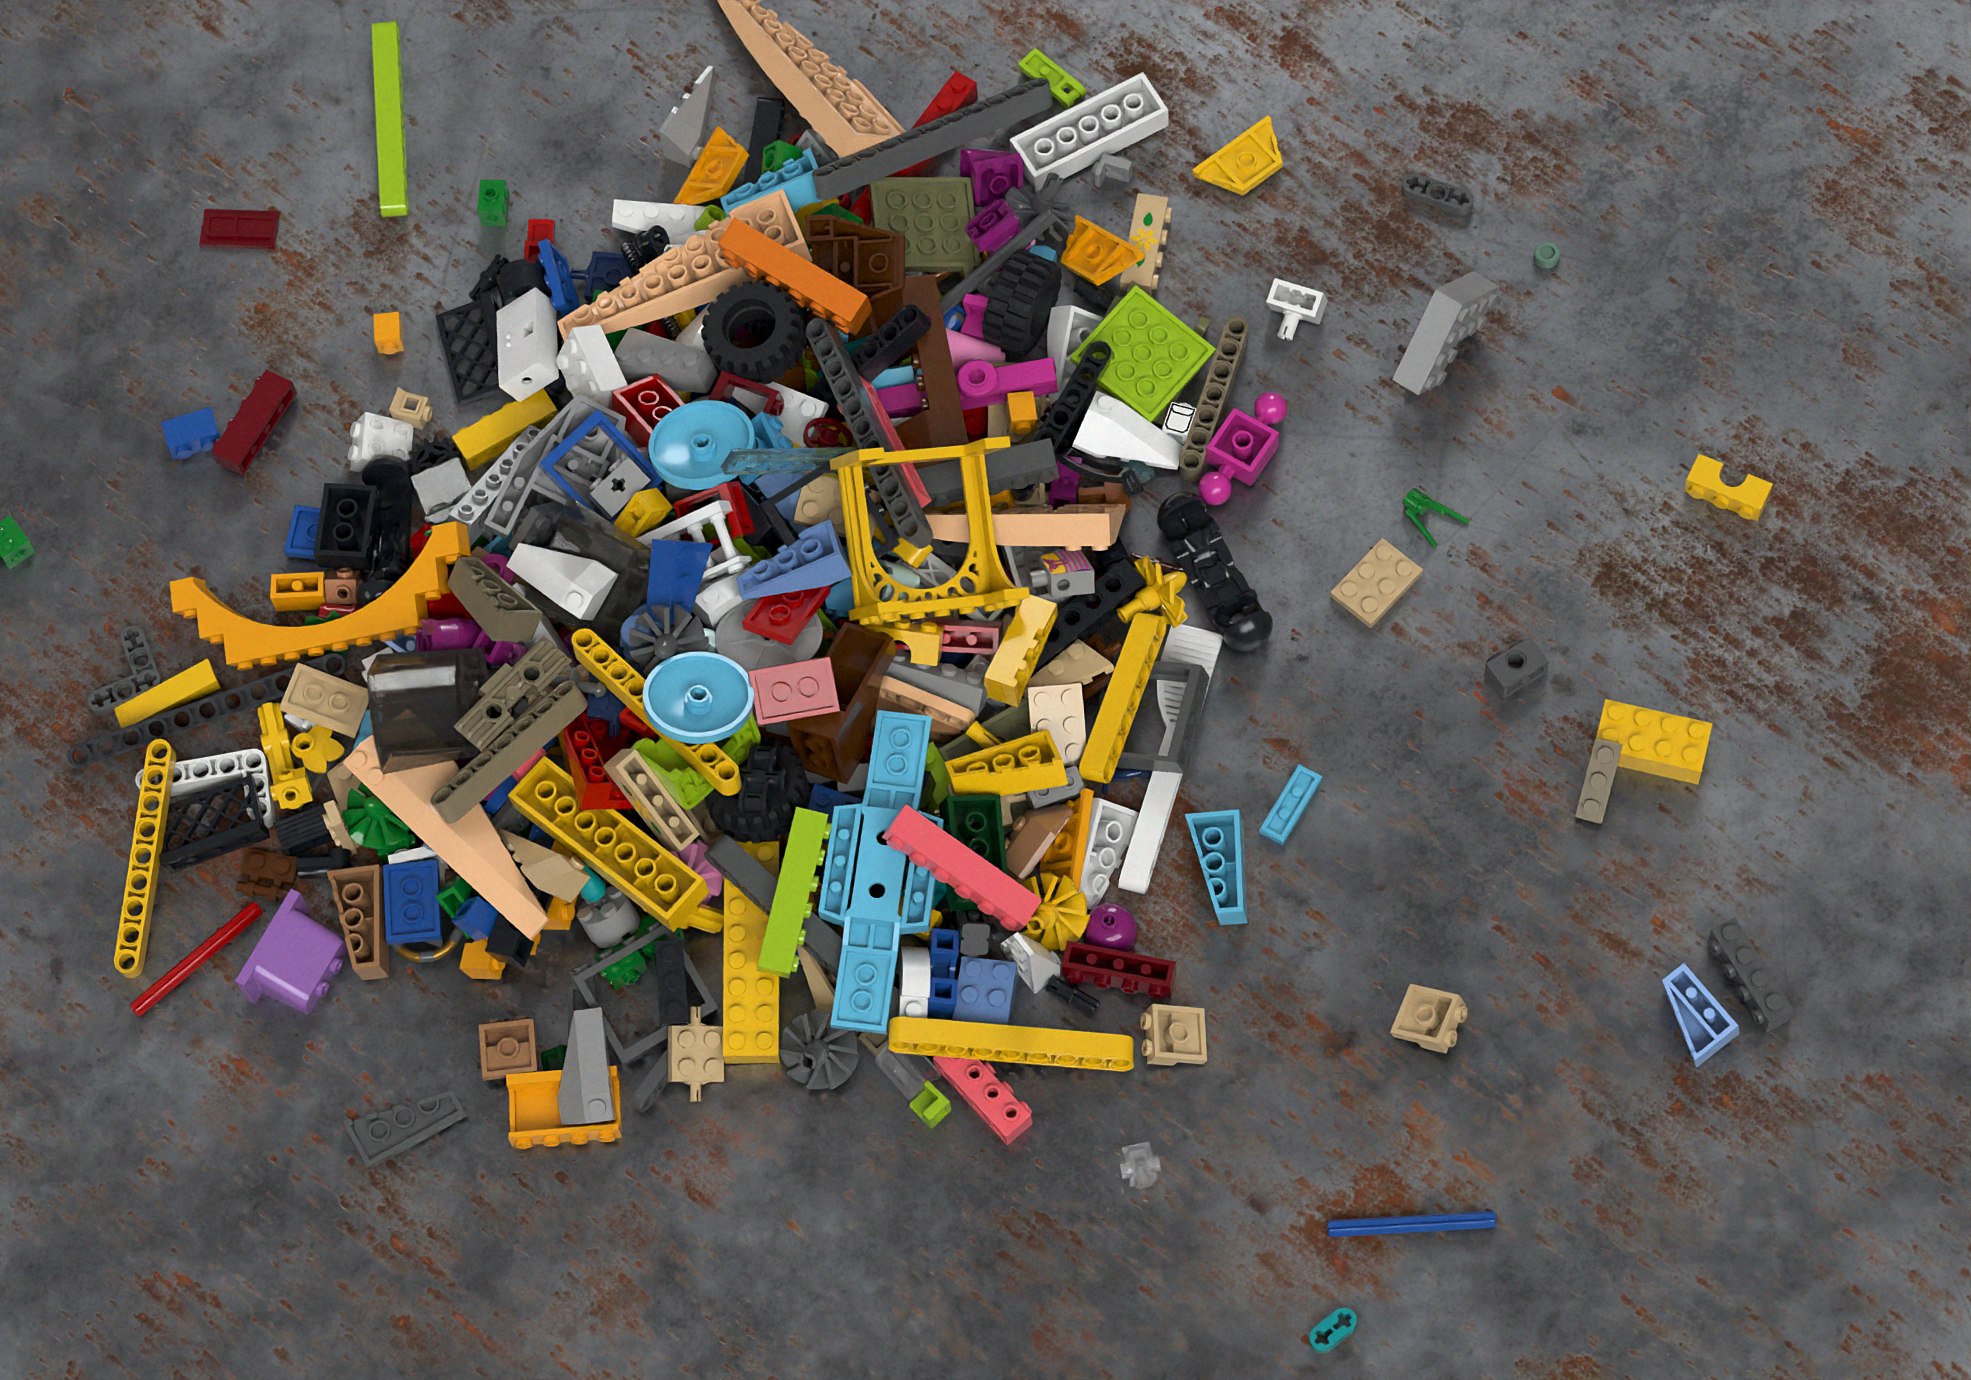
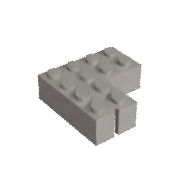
[1392,271,1500,395]

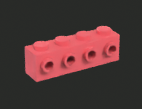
[933,1056,1032,1145]

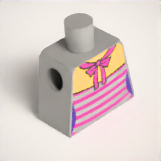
[1027,548,1095,597]

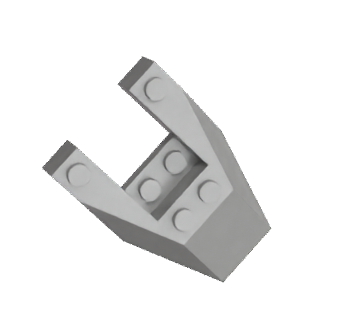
[482,394,626,555]

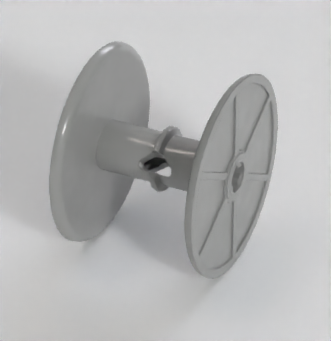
[715,597,823,728]

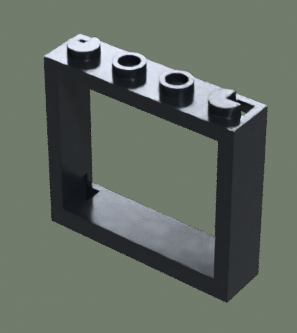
[758,453,900,589]

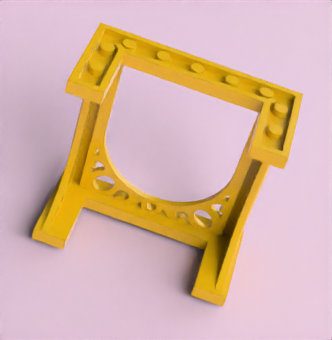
[829,436,1030,625]

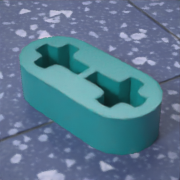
[1309,1308,1357,1354]

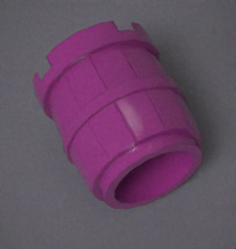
[416,617,486,673]

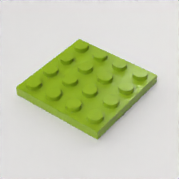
[1069,285,1216,423]

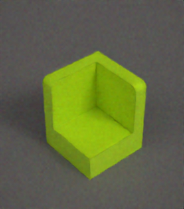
[909,1080,952,1129]

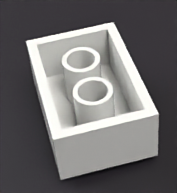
[556,324,627,410]

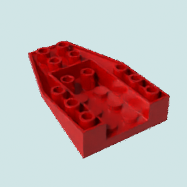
[563,692,681,810]

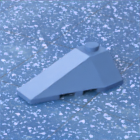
[736,519,852,600]

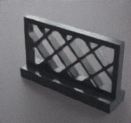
[435,291,503,405]
[153,775,271,873]

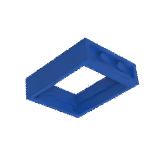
[538,409,663,535]

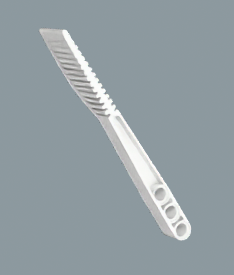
[1118,624,1223,894]

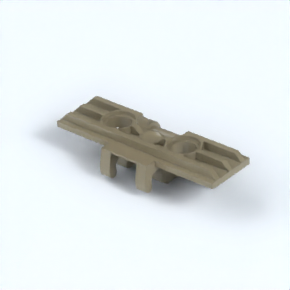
[453,636,572,752]

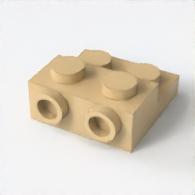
[1390,984,1467,1053]
[1140,1004,1207,1066]

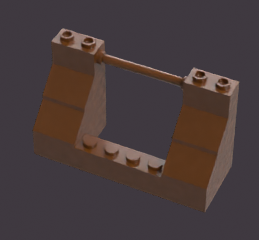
[804,274,969,500]
[642,578,897,785]

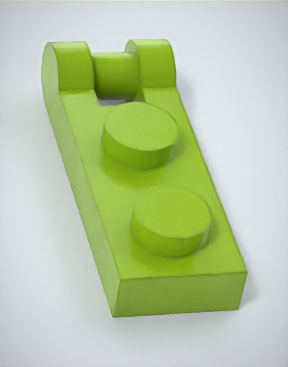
[1018,48,1087,110]

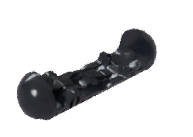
[355,455,414,608]
[1157,492,1273,651]

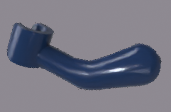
[1101,769,1153,794]

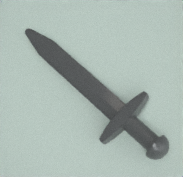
[491,665,607,698]

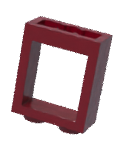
[709,370,784,417]

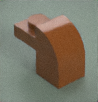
[1078,472,1132,514]

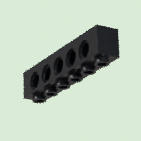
[1031,558,1146,677]

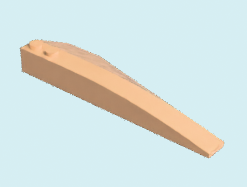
[557,189,813,342]
[886,504,1126,551]
[343,710,550,941]

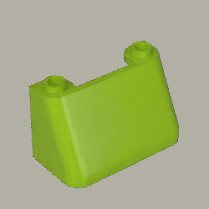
[631,713,761,810]

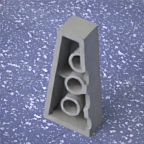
[614,327,718,393]

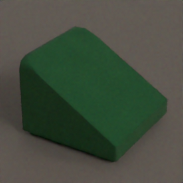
[541,1044,567,1071]

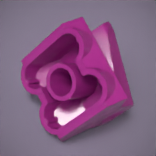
[960,148,1023,207]
[964,199,1036,272]

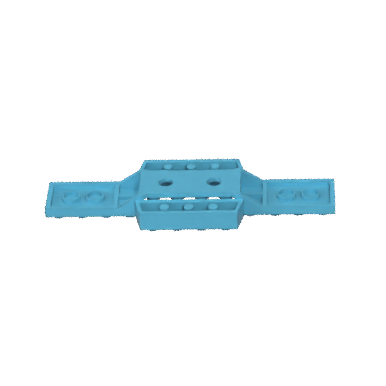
[818,710,944,1034]

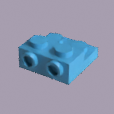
[738,411,793,485]

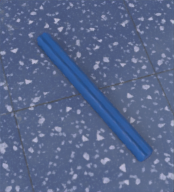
[1327,1211,1496,1237]

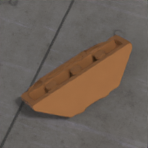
[1004,804,1074,884]

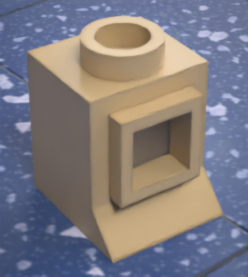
[389,387,433,430]

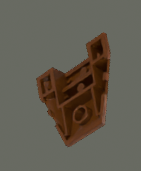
[805,214,905,319]

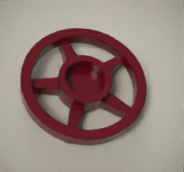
[803,418,852,460]

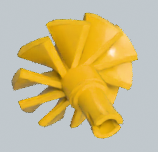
[1117,555,1188,628]
[1021,872,1090,951]

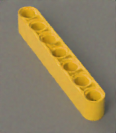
[1079,612,1167,784]

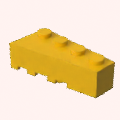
[984,595,1058,708]
[944,729,1068,796]

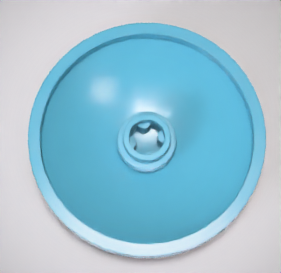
[648,400,756,490]
[643,651,754,744]

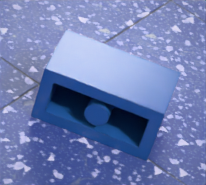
[161,407,221,460]

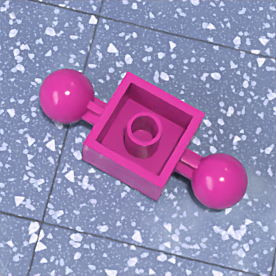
[1198,392,1287,505]

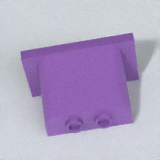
[235,889,348,1015]

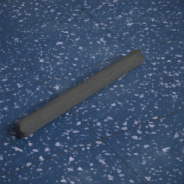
[940,209,1057,315]

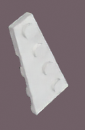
[612,199,707,237]
[731,381,829,452]

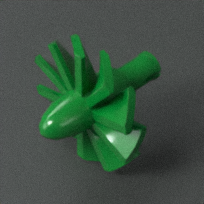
[342,782,410,850]

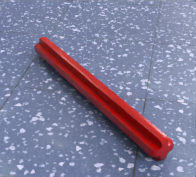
[129,901,263,1016]

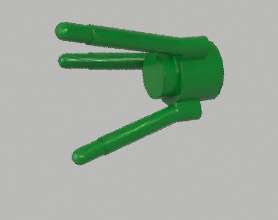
[1403,488,1469,547]

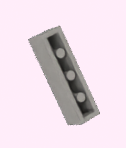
[884,648,987,717]

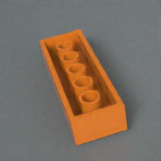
[718,217,872,336]

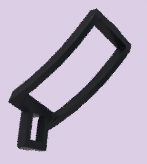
[1057,446,1144,498]

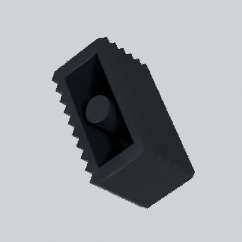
[273,803,334,856]

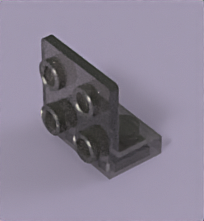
[411,457,472,526]

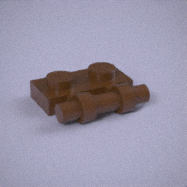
[236,848,298,902]

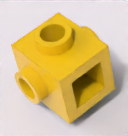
[270,767,313,809]

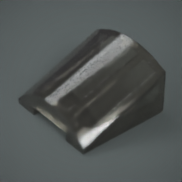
[525,497,651,648]
[367,648,498,774]

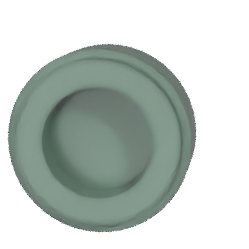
[1534,241,1560,269]

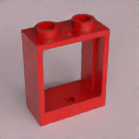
[673,481,755,549]

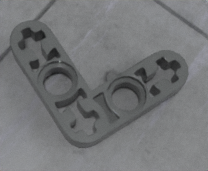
[87,625,163,716]

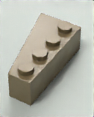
[447,557,543,642]

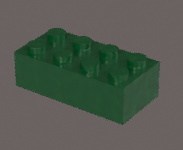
[938,795,1008,911]

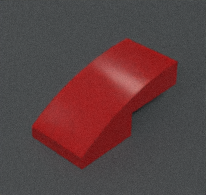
[524,219,556,263]

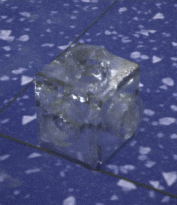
[1119,1142,1161,1189]

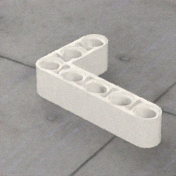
[135,749,276,828]

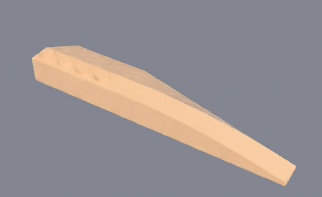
[717,0,906,159]

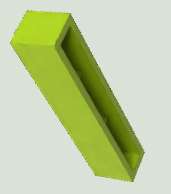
[756,807,832,979]

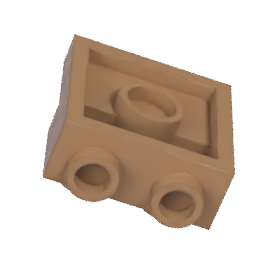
[478,1016,539,1081]

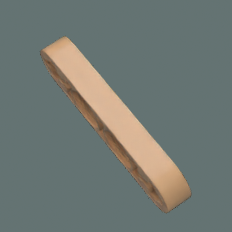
[879,676,976,731]

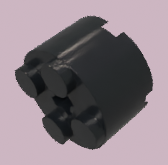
[495,259,552,307]

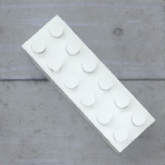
[1010,72,1169,193]

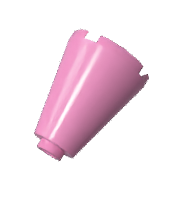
[945,328,1005,375]

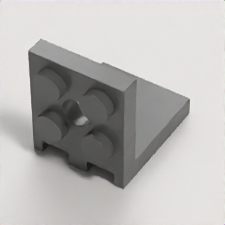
[508,490,571,551]

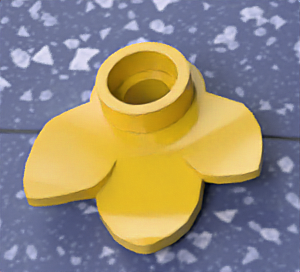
[291,725,345,774]

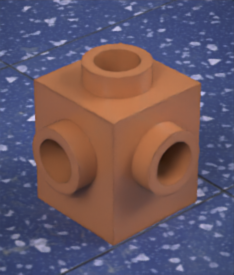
[324,567,363,607]

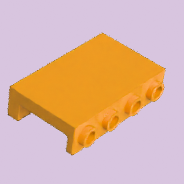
[506,1065,622,1149]

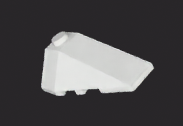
[1047,305,1103,404]
[1072,391,1184,470]
[506,543,619,621]
[1071,798,1139,910]
[1000,932,1061,994]

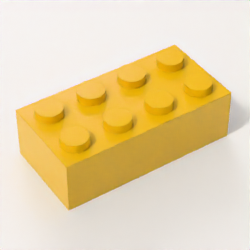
[1596,699,1713,784]

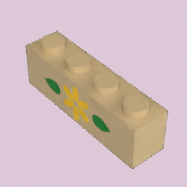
[1120,193,1173,297]
[603,749,700,852]

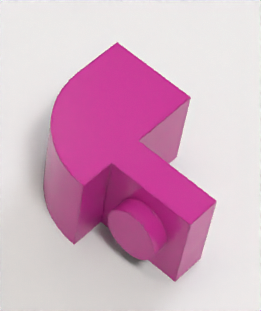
[960,293,988,342]

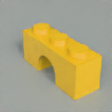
[1684,454,1773,521]
[862,618,944,666]

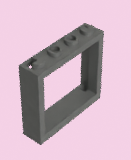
[1086,658,1210,774]
[572,921,718,1065]

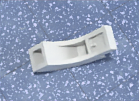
[896,945,930,1018]

